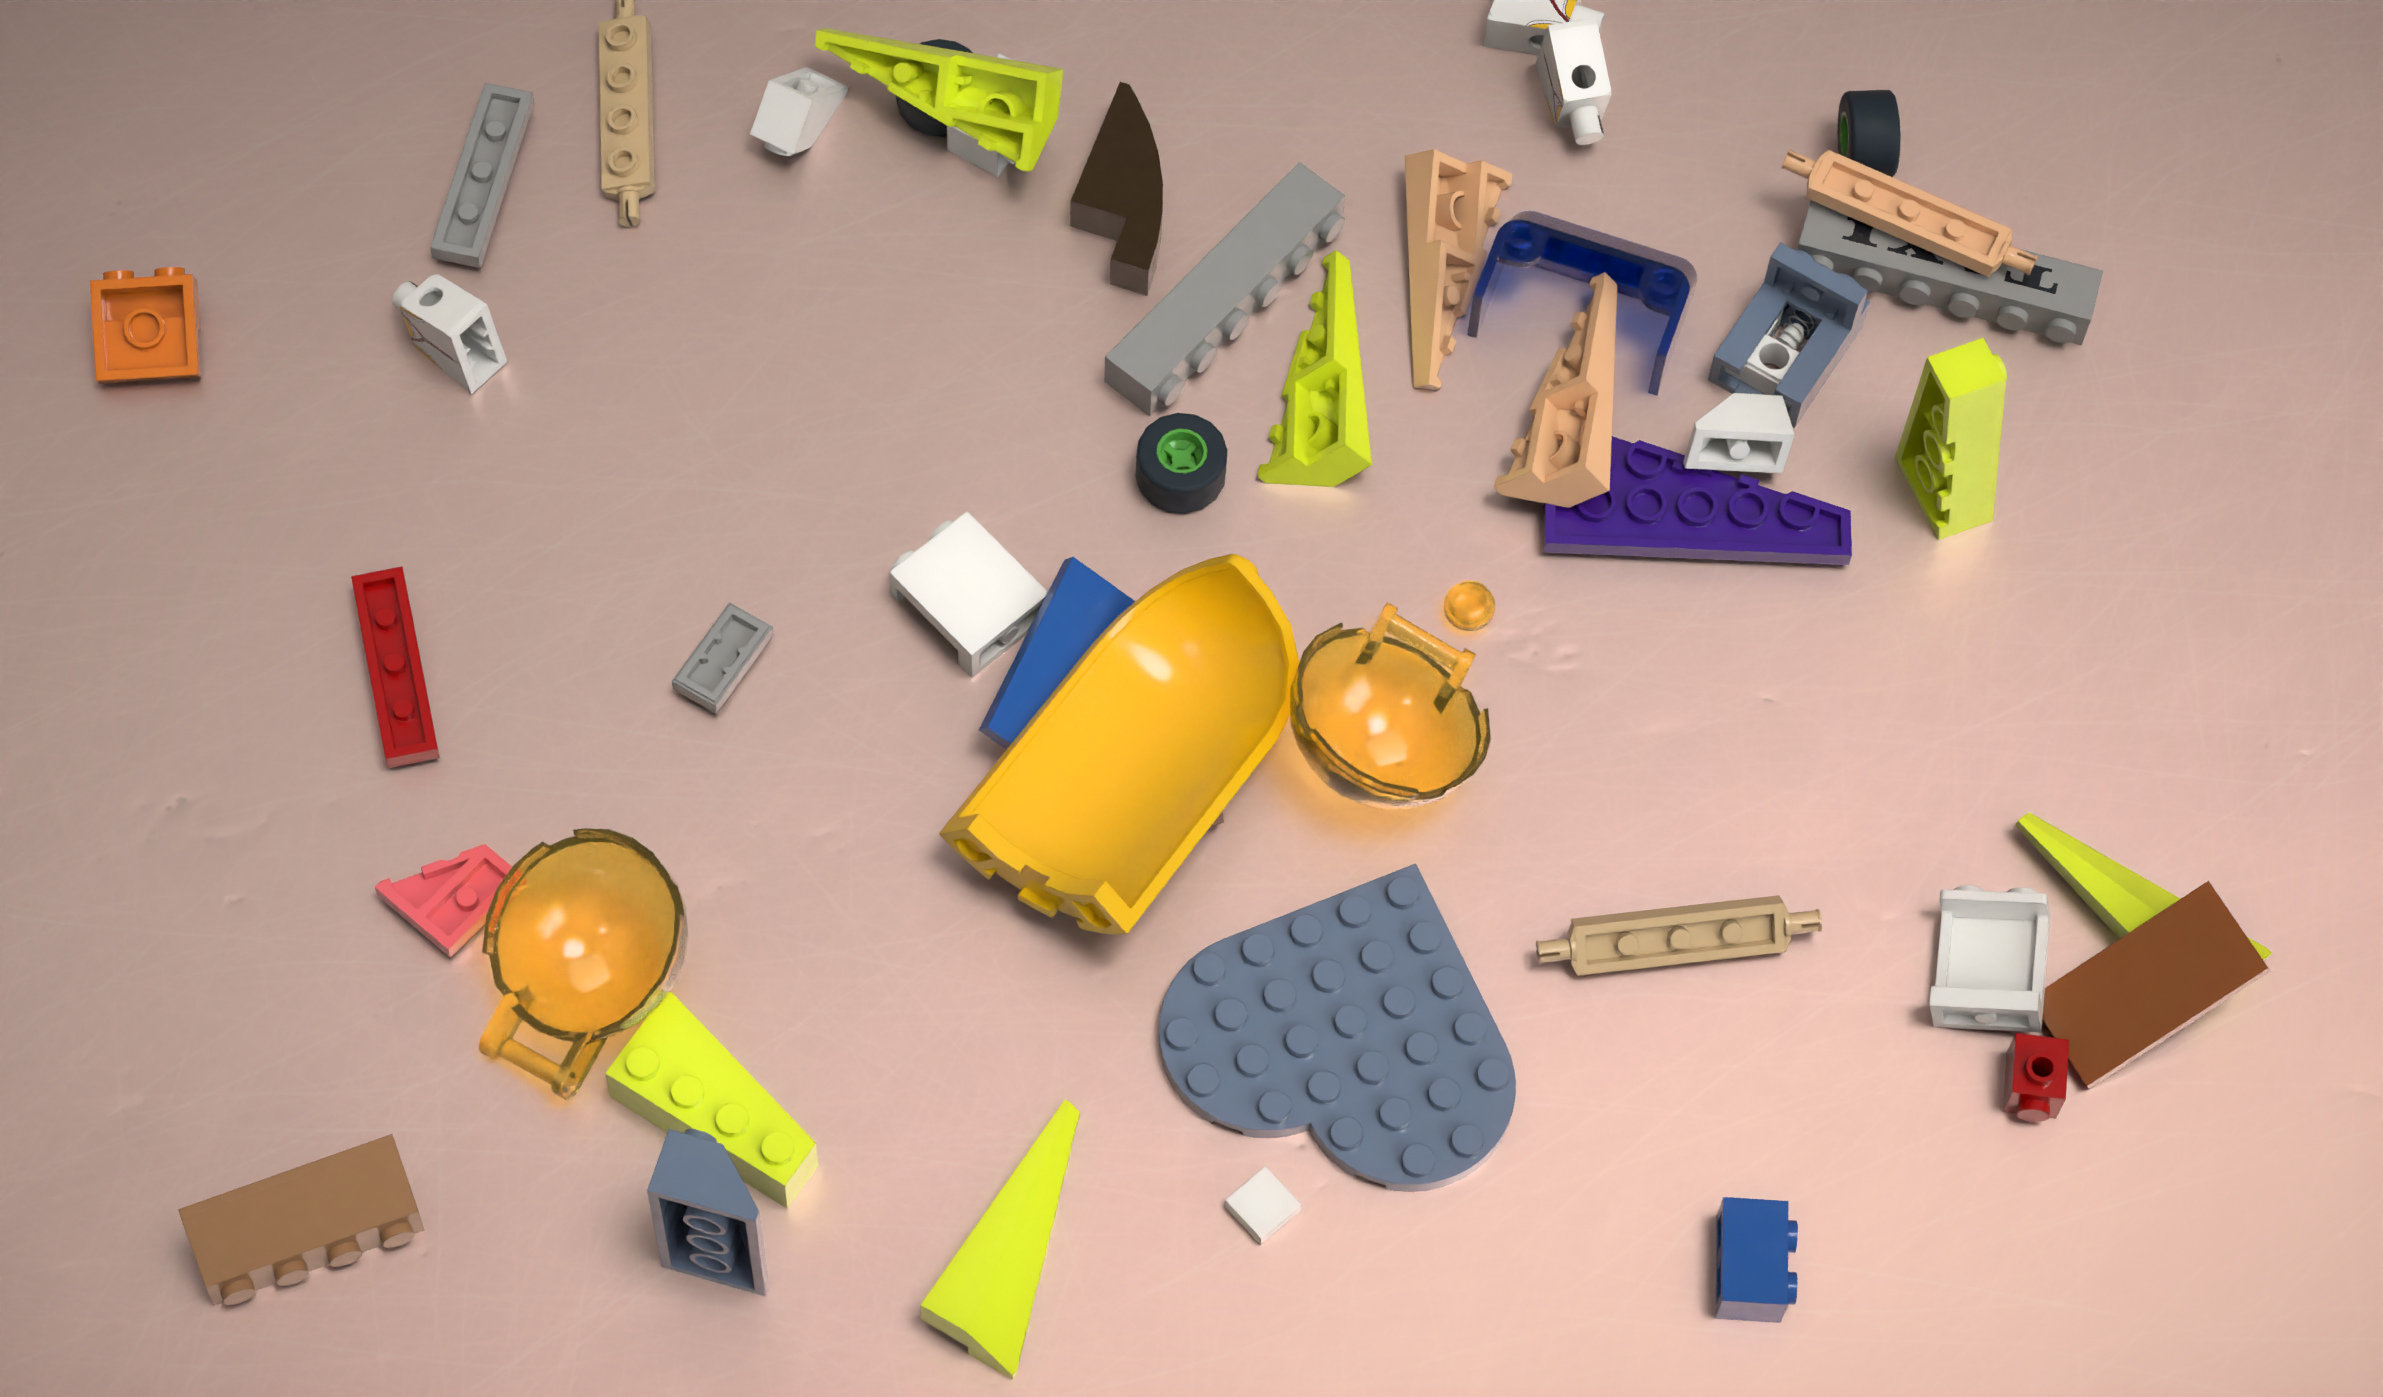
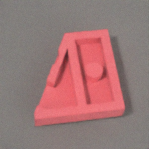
[375,844,525,958]

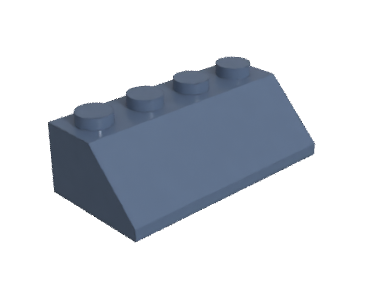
[647,1129,769,1297]

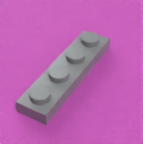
[430,83,534,268]

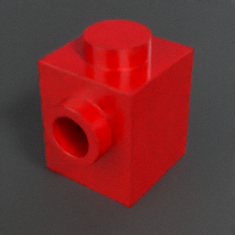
[2003,1033,2069,1122]

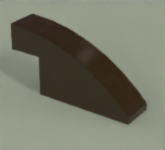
[1070,82,1163,296]

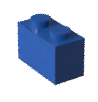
[1715,1197,1798,1323]

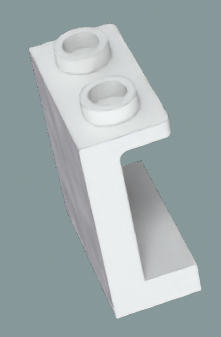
[889,511,1048,678]
[1929,885,2051,1032]

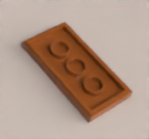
[2042,881,2270,1089]

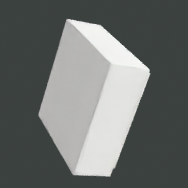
[1224,1166,1302,1245]

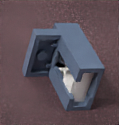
[1708,242,1870,428]

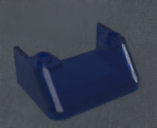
[1467,211,1697,396]

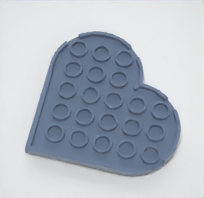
[1159,863,1516,1192]

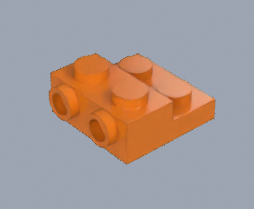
[90,267,201,384]

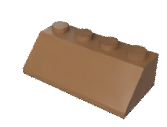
[178,1134,424,1306]

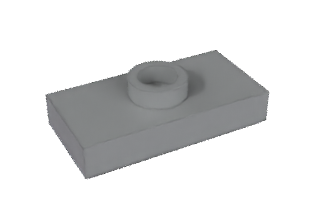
[672,602,774,714]

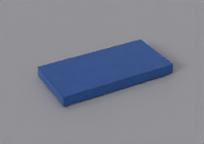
[979,557,1135,750]

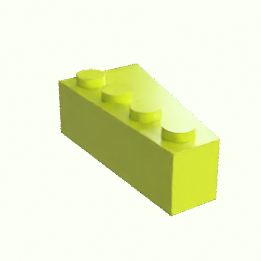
[1895,338,2007,540]
[605,989,819,1209]

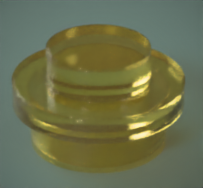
[1444,581,1496,631]

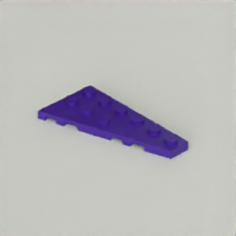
[1543,436,1852,565]

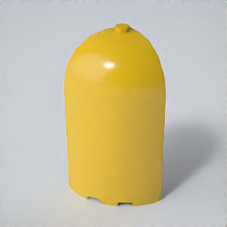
[939,554,1300,935]

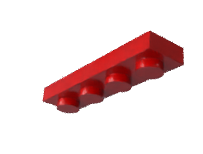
[351,566,440,768]

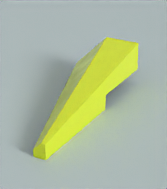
[815,28,1064,171]
[1258,250,1372,487]
[2015,812,2272,961]
[920,1100,1080,1380]

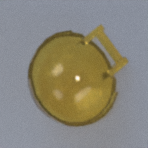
[1290,602,1491,810]
[479,828,689,1100]

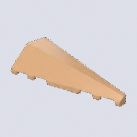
[1405,149,1512,390]
[1494,272,1617,508]

